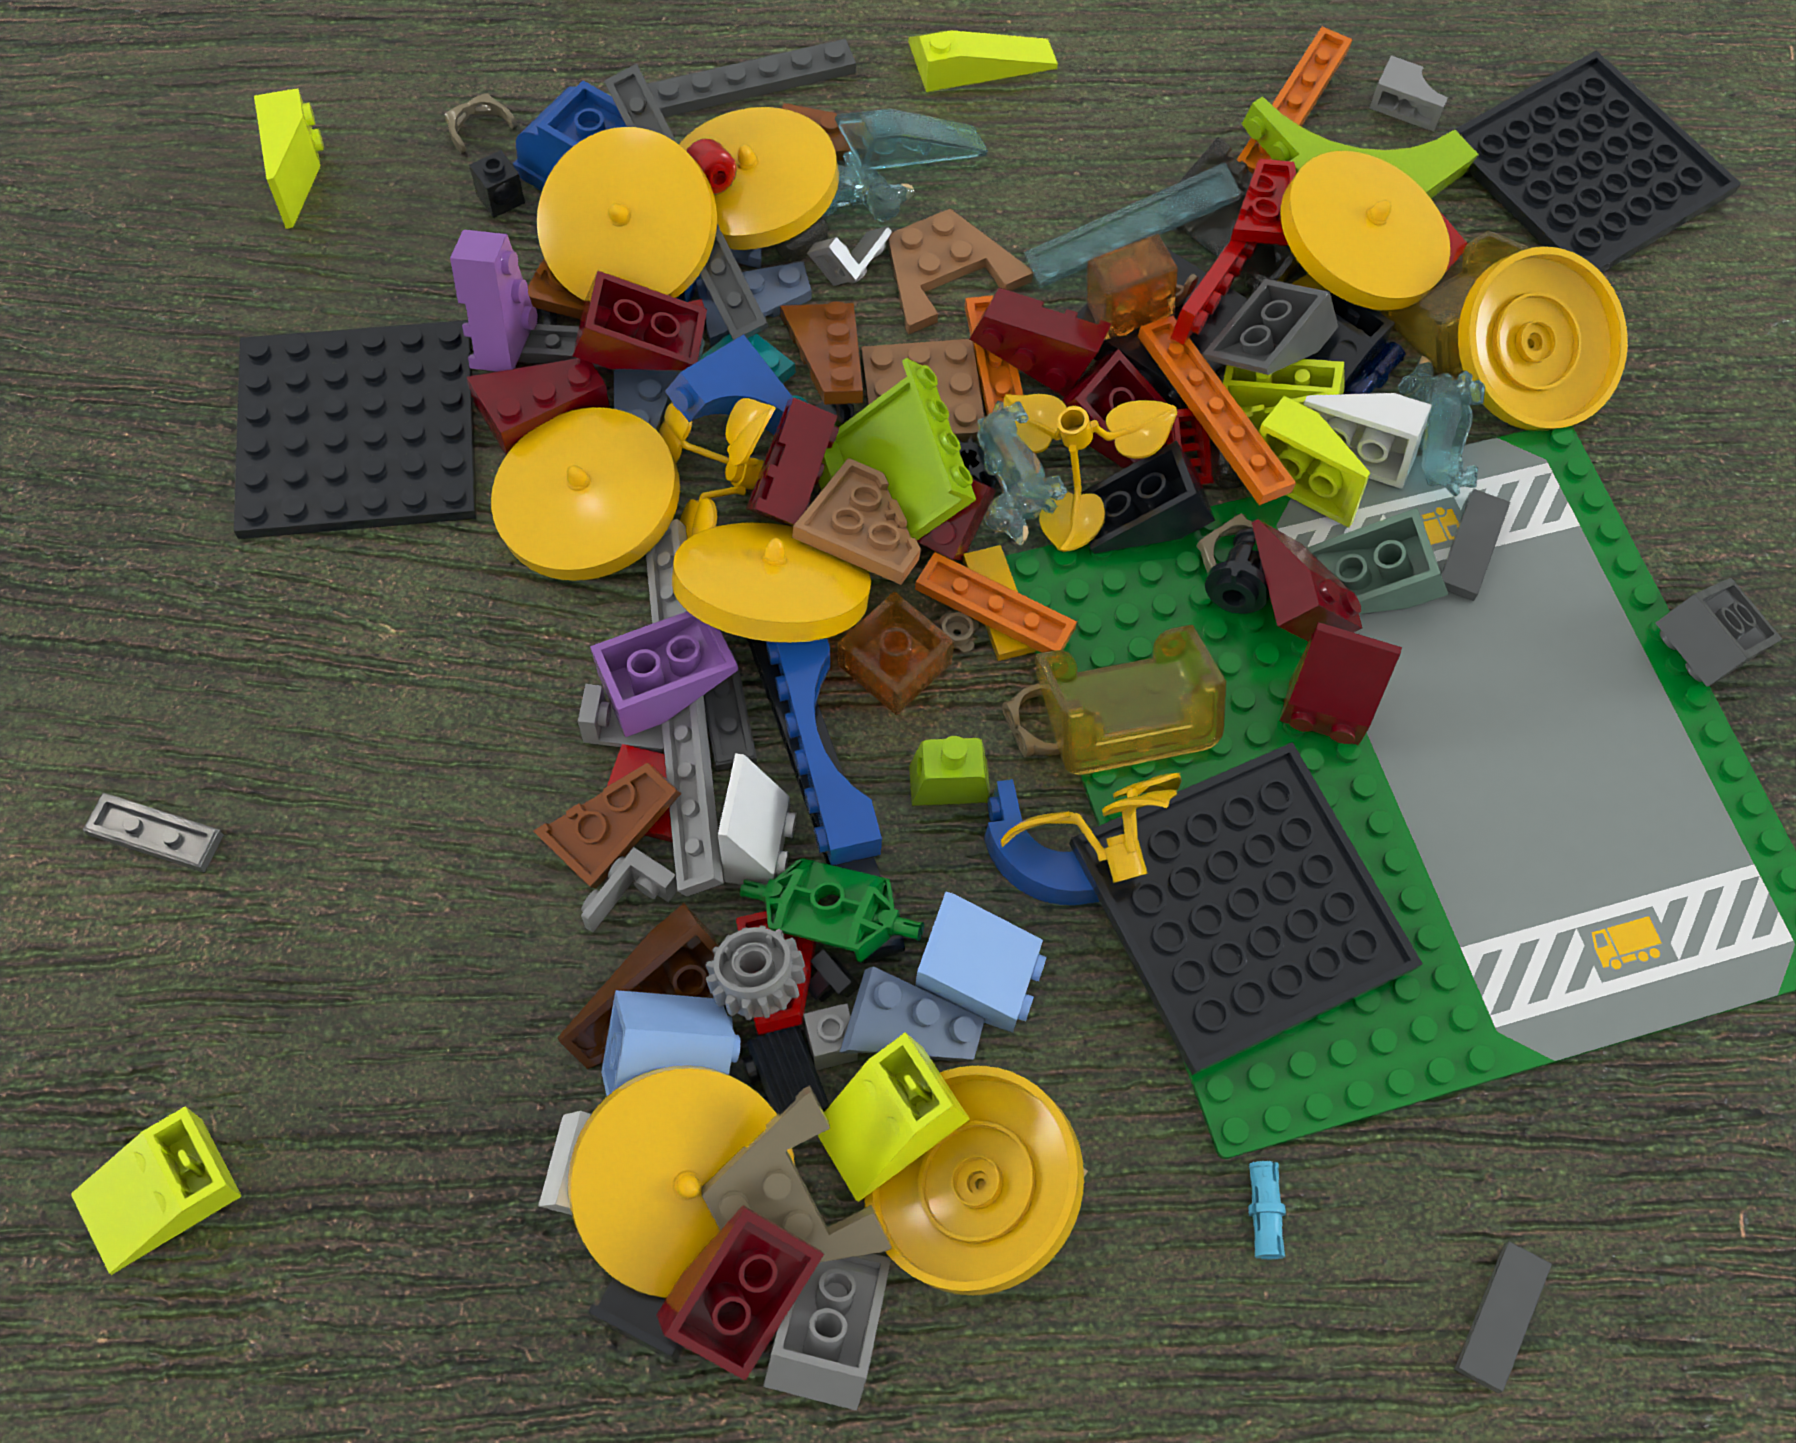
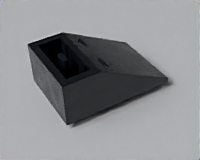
[1304,290,1395,390]

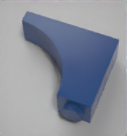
[665,334,793,435]

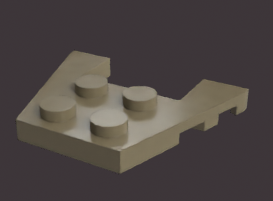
[702,1086,892,1263]

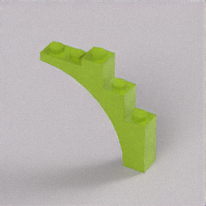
[1241,96,1479,198]

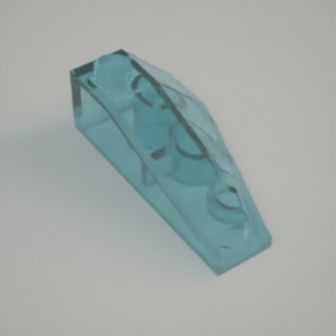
[835,109,988,171]

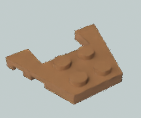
[887,209,1033,335]

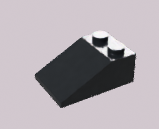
[1081,440,1215,554]

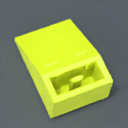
[817,1032,970,1202]
[71,1106,242,1275]

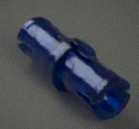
[1343,342,1406,394]

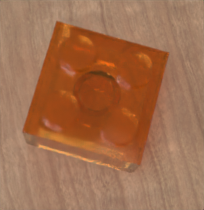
[1087,233,1178,340]
[838,591,954,716]

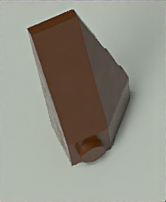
[557,903,721,1069]

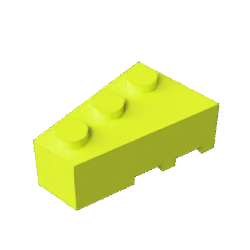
[1223,359,1344,432]

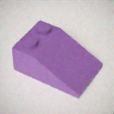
[590,611,738,737]

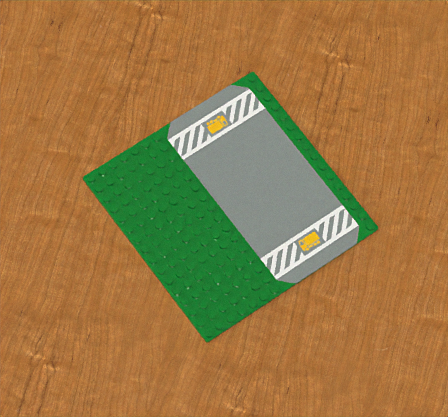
[1005,425,1796,1160]

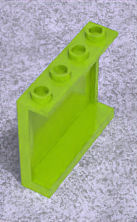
[819,358,976,573]

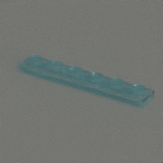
[1024,162,1241,288]

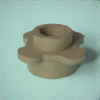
[935,612,979,654]

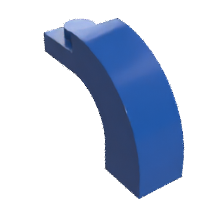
[984,779,1100,905]

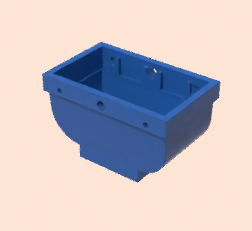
[513,81,627,191]

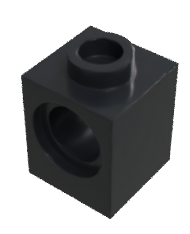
[469,150,525,218]

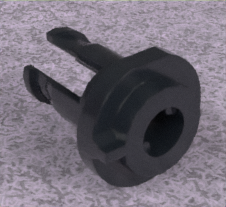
[1205,528,1269,614]

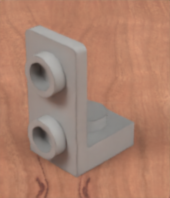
[807,226,892,286]
[578,684,664,752]
[581,847,677,933]

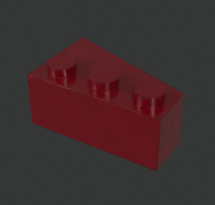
[466,358,610,455]
[746,397,839,527]

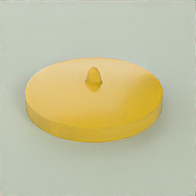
[679,107,839,250]
[537,127,717,301]
[1280,151,1450,310]
[1458,247,1628,431]
[491,407,680,581]
[672,523,871,642]
[568,1065,795,1298]
[864,1066,1084,1295]

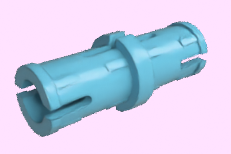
[1248,1161,1286,1260]

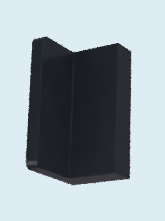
[588,1277,685,1363]

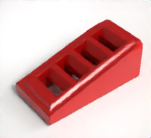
[1166,408,1214,484]

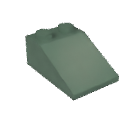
[1307,507,1449,614]

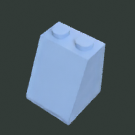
[915,891,1047,1033]
[601,990,740,1096]

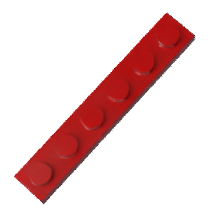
[1170,240,1259,345]

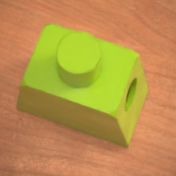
[909,736,990,806]

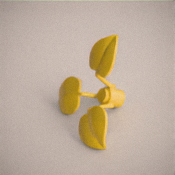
[1003,394,1177,552]
[659,398,776,539]
[1001,773,1181,883]

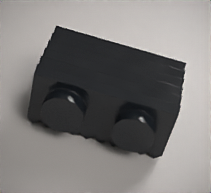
[742,1025,830,1115]

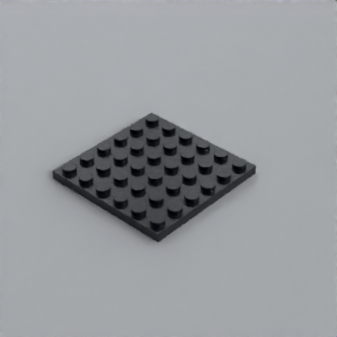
[1448,50,1741,273]
[234,320,477,539]
[1069,742,1423,1075]

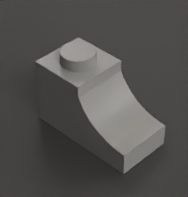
[1369,55,1448,132]

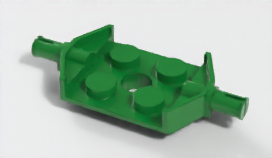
[740,858,924,962]

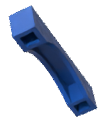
[766,638,882,865]

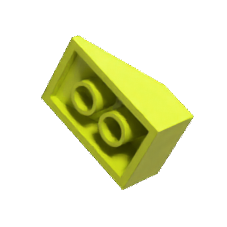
[254,88,324,229]
[1259,396,1370,528]

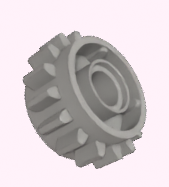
[706,926,805,1020]

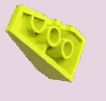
[908,30,1058,92]

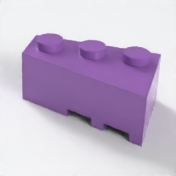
[450,230,537,372]

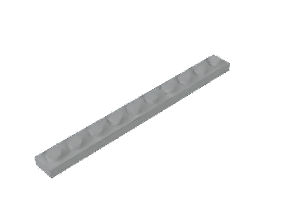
[646,519,724,896]

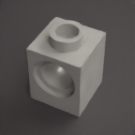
[804,1003,858,1070]

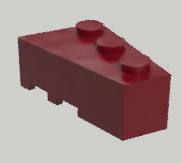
[969,288,1112,397]

